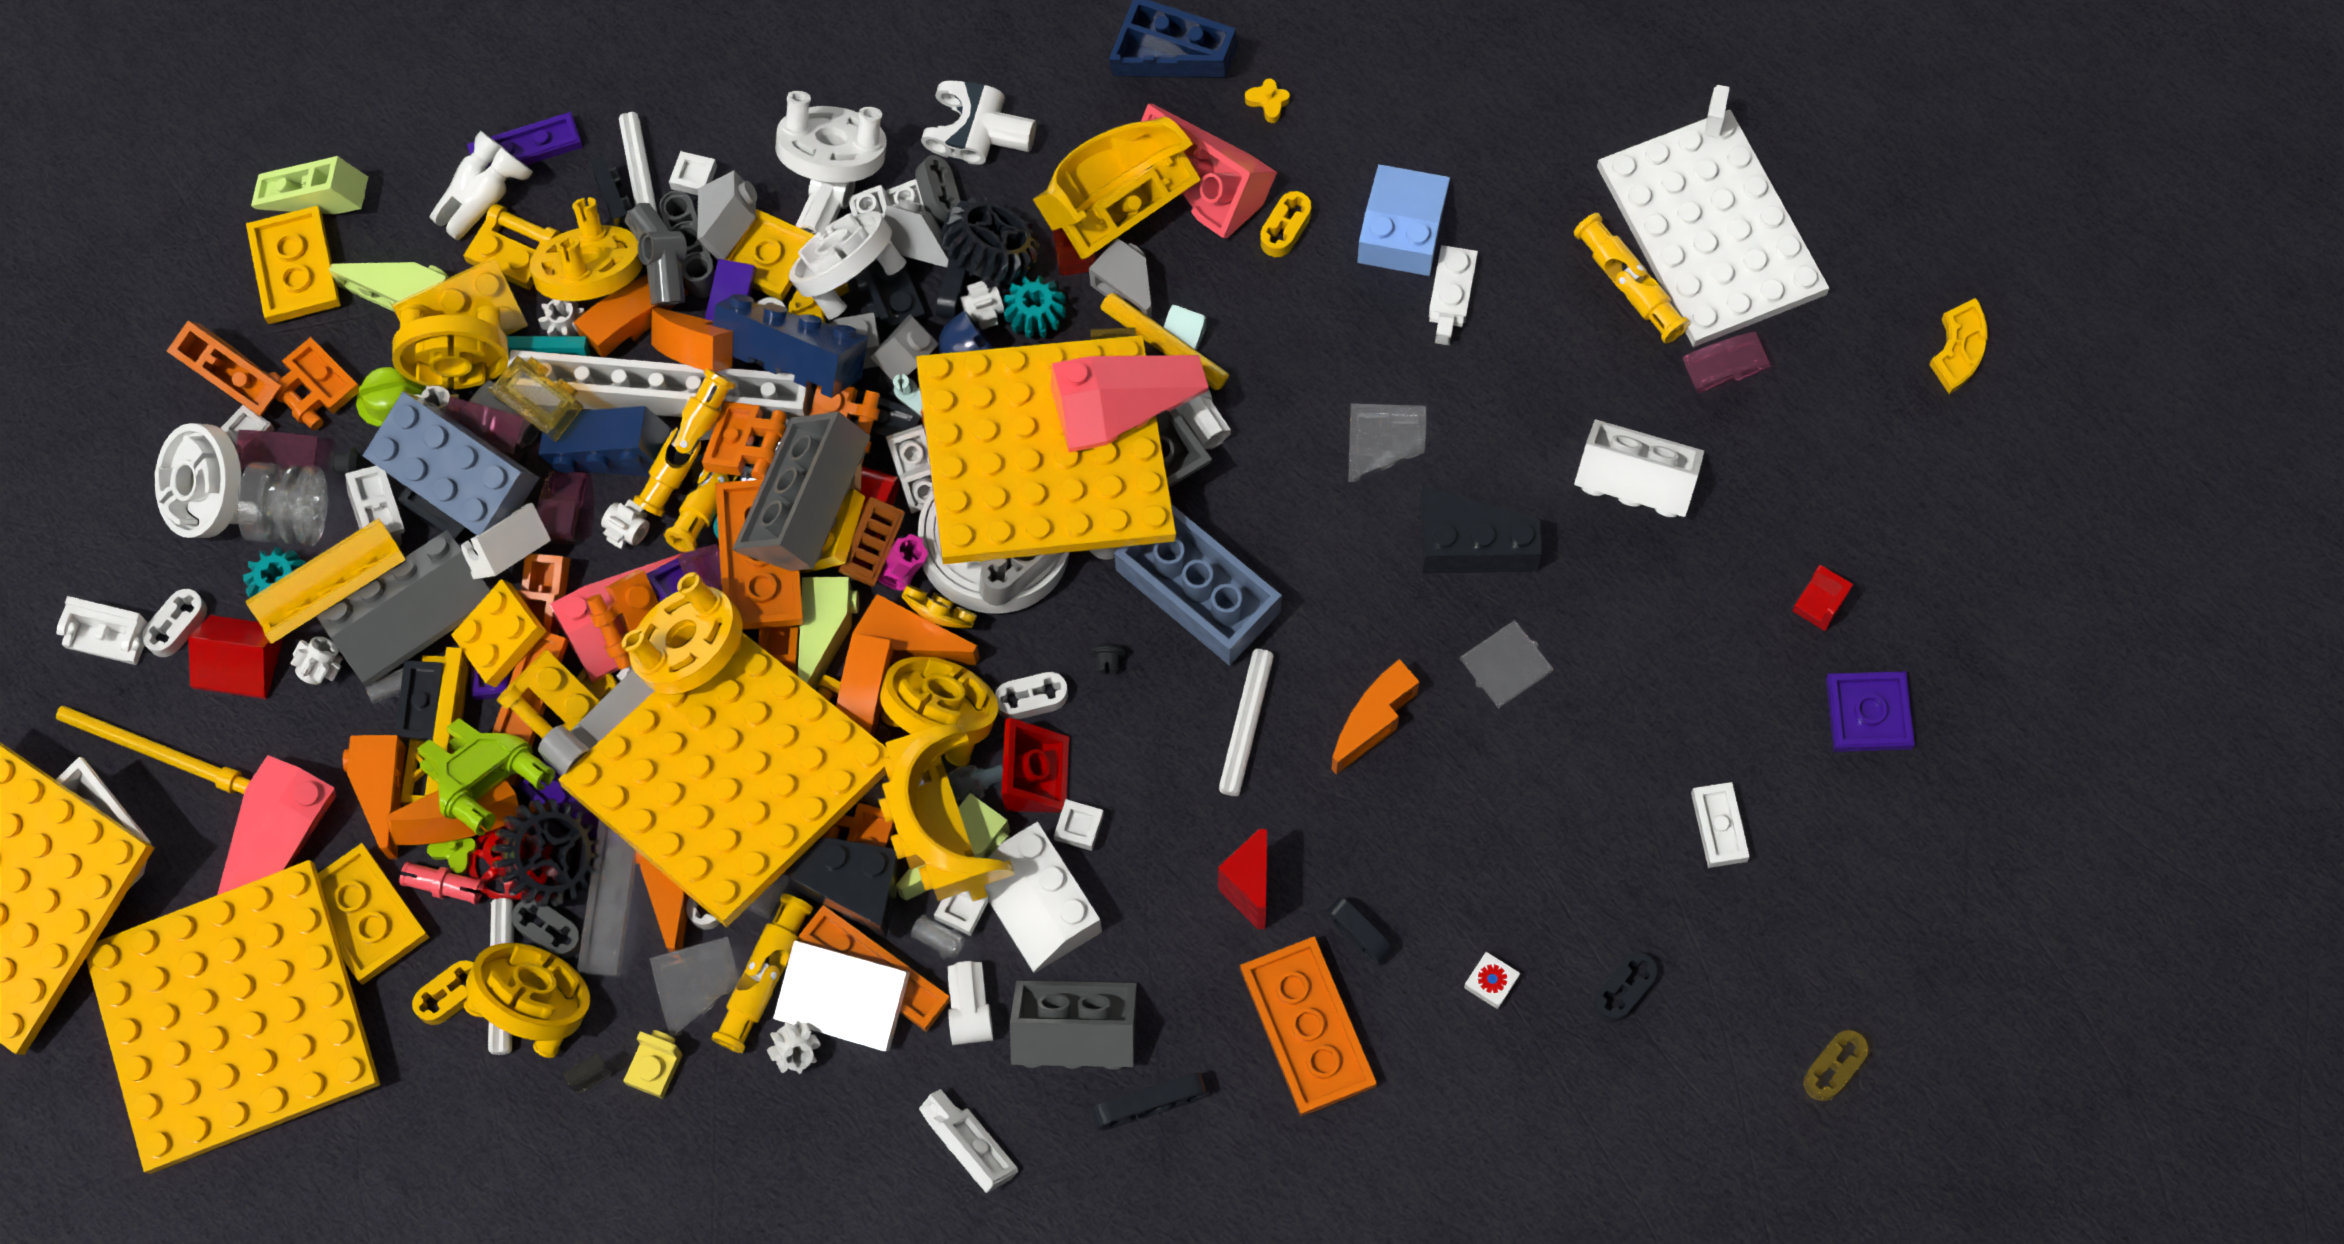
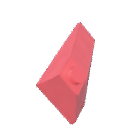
[1141,104,1277,238]
[1051,355,1209,452]
[550,552,686,684]
[217,755,336,895]

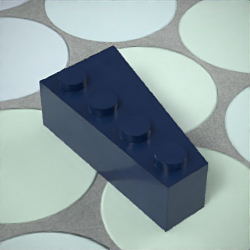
[713,294,869,398]

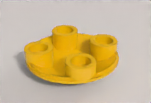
[902,584,977,628]

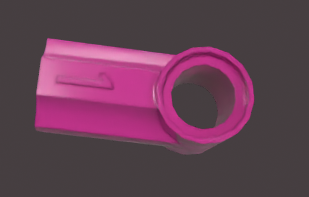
[877,534,928,591]

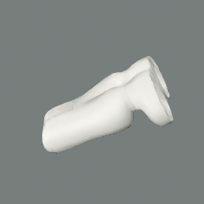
[429,130,533,241]

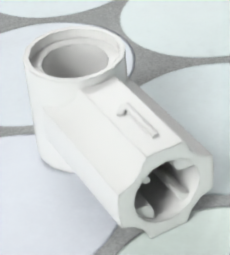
[796,179,855,235]
[1176,389,1231,449]
[948,961,993,1045]

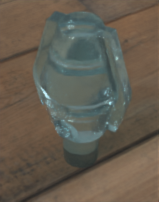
[947,765,1003,806]

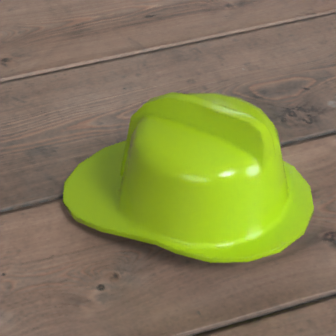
[356,367,426,427]

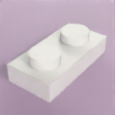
[1691,782,1749,868]

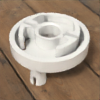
[775,91,887,183]
[789,211,906,320]
[155,423,258,538]

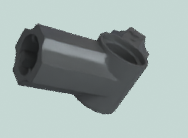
[624,203,687,306]

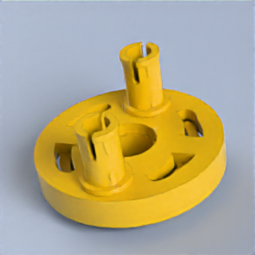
[529,197,643,301]
[392,305,509,389]
[622,572,743,694]
[880,657,998,767]
[464,943,590,1058]

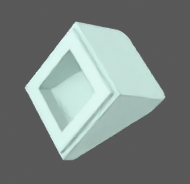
[1164,305,1206,350]

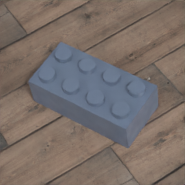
[362,391,539,535]
[1114,504,1282,666]

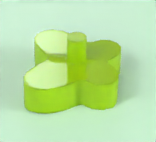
[427,838,477,876]

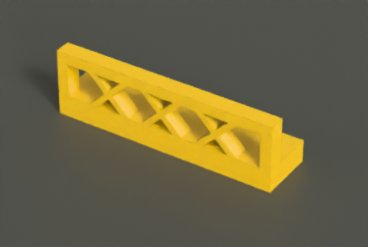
[246,518,406,644]
[400,647,470,806]

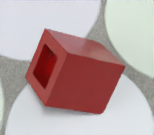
[1792,565,1853,631]

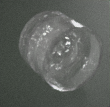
[237,462,328,545]

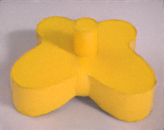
[1245,79,1290,123]

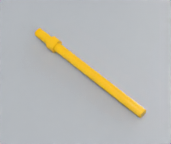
[56,706,251,794]

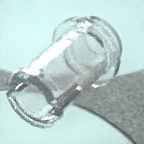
[365,668,403,705]
[911,915,965,959]

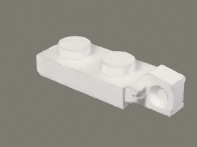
[1428,245,1478,346]
[919,1089,1018,1193]

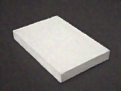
[773,941,910,1051]

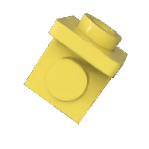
[623,1030,683,1099]

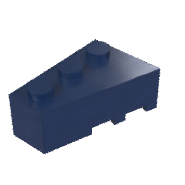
[1109,0,1238,77]
[538,406,676,477]

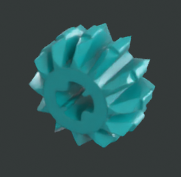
[1003,275,1066,339]
[243,546,306,598]

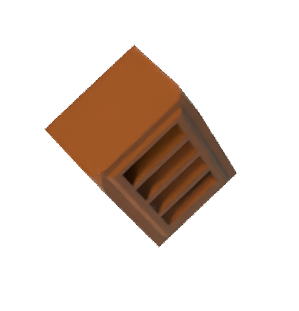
[838,497,905,587]

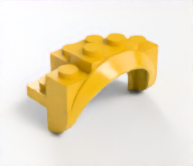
[1033,117,1201,259]
[879,724,1015,902]

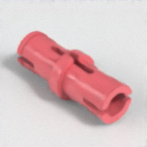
[399,861,485,905]

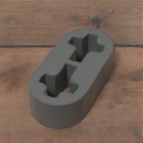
[915,155,960,224]
[512,899,583,959]

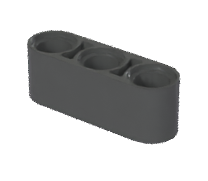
[659,190,715,298]

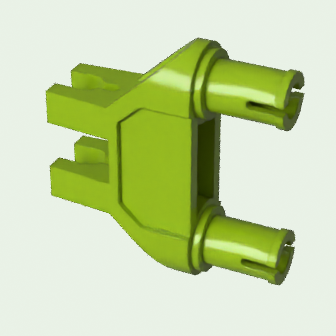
[417,718,555,836]

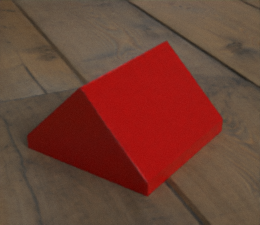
[188,615,284,699]
[1002,717,1069,813]
[1218,829,1267,929]

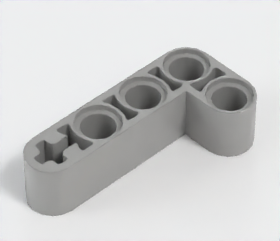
[979,547,1119,606]
[538,669,654,776]

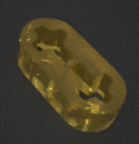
[1803,1030,1868,1101]

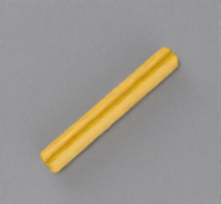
[1101,293,1229,390]

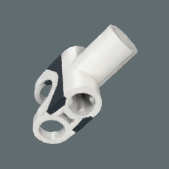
[921,81,1036,165]

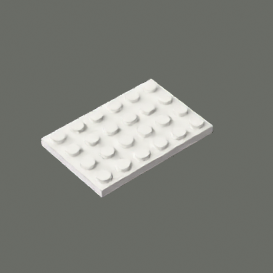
[1597,110,1829,347]

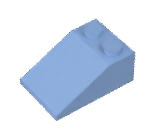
[1357,164,1450,276]

